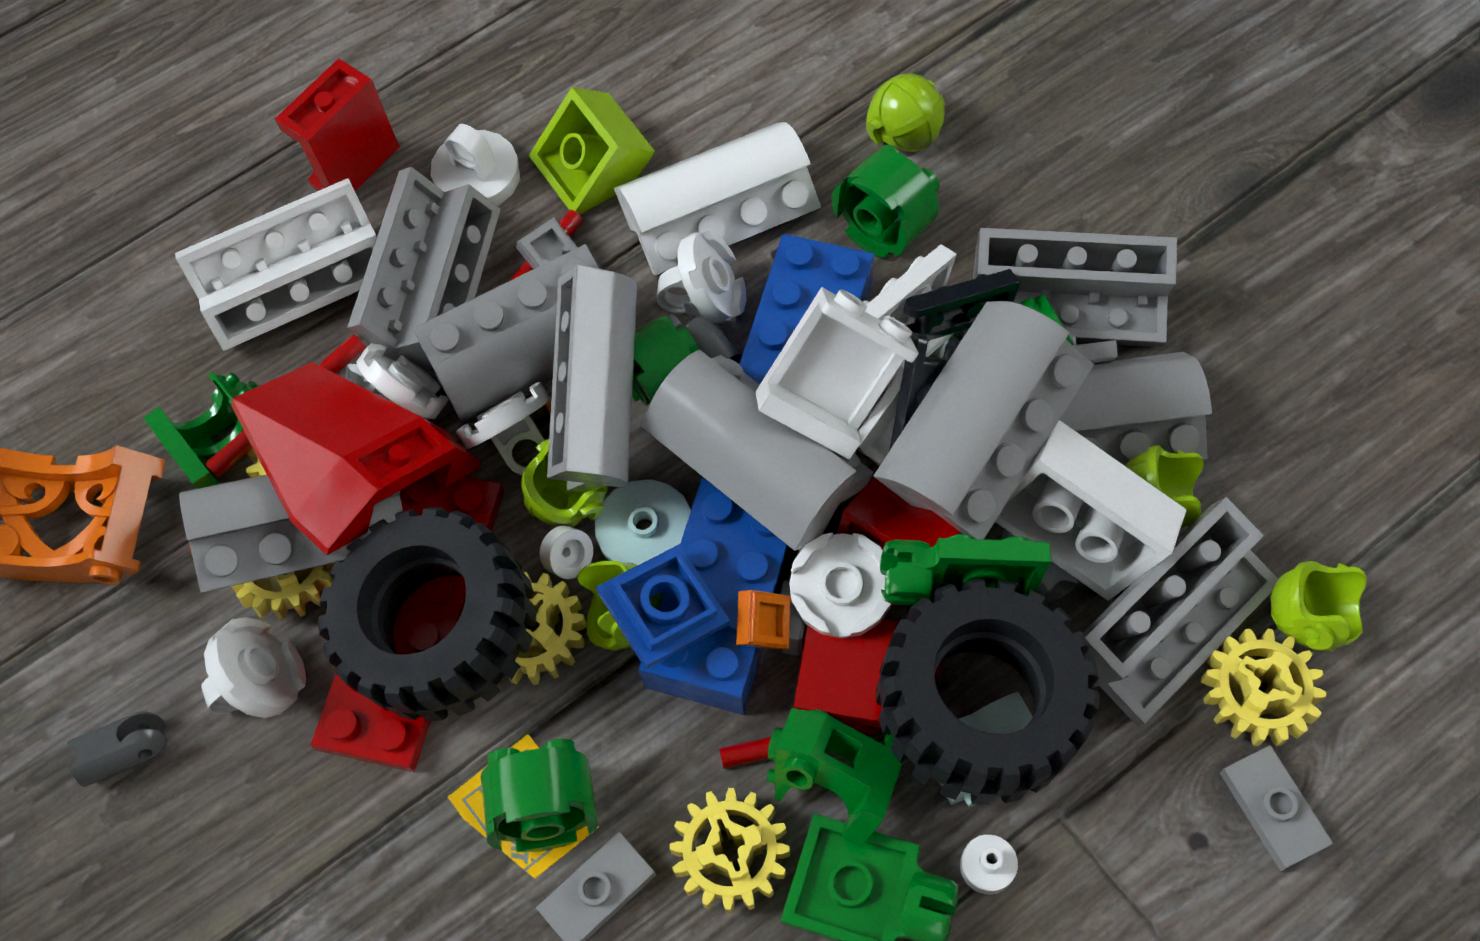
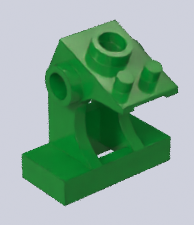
[143,372,260,489]
[767,708,903,847]

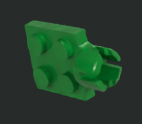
[880,534,1051,605]
[780,813,958,941]

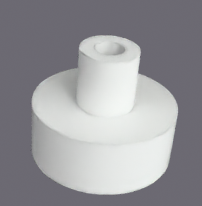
[540,526,593,579]
[960,835,1018,895]

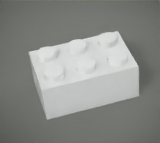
[995,420,1186,601]

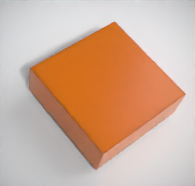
[736,590,791,650]

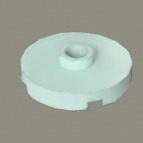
[595,479,691,565]

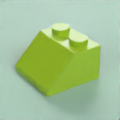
[528,87,655,215]

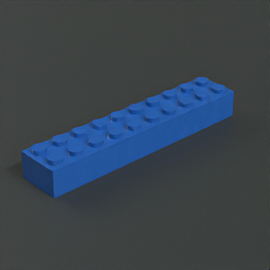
[639,234,874,715]

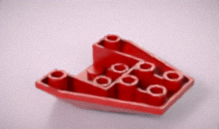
[231,362,481,556]

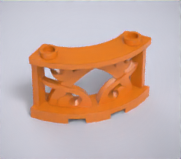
[0,445,166,585]

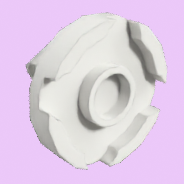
[431,124,520,206]
[657,230,747,324]
[356,343,448,419]
[456,382,551,475]
[789,533,891,639]
[201,617,307,718]

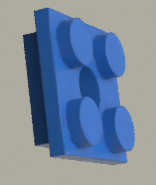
[596,544,730,670]

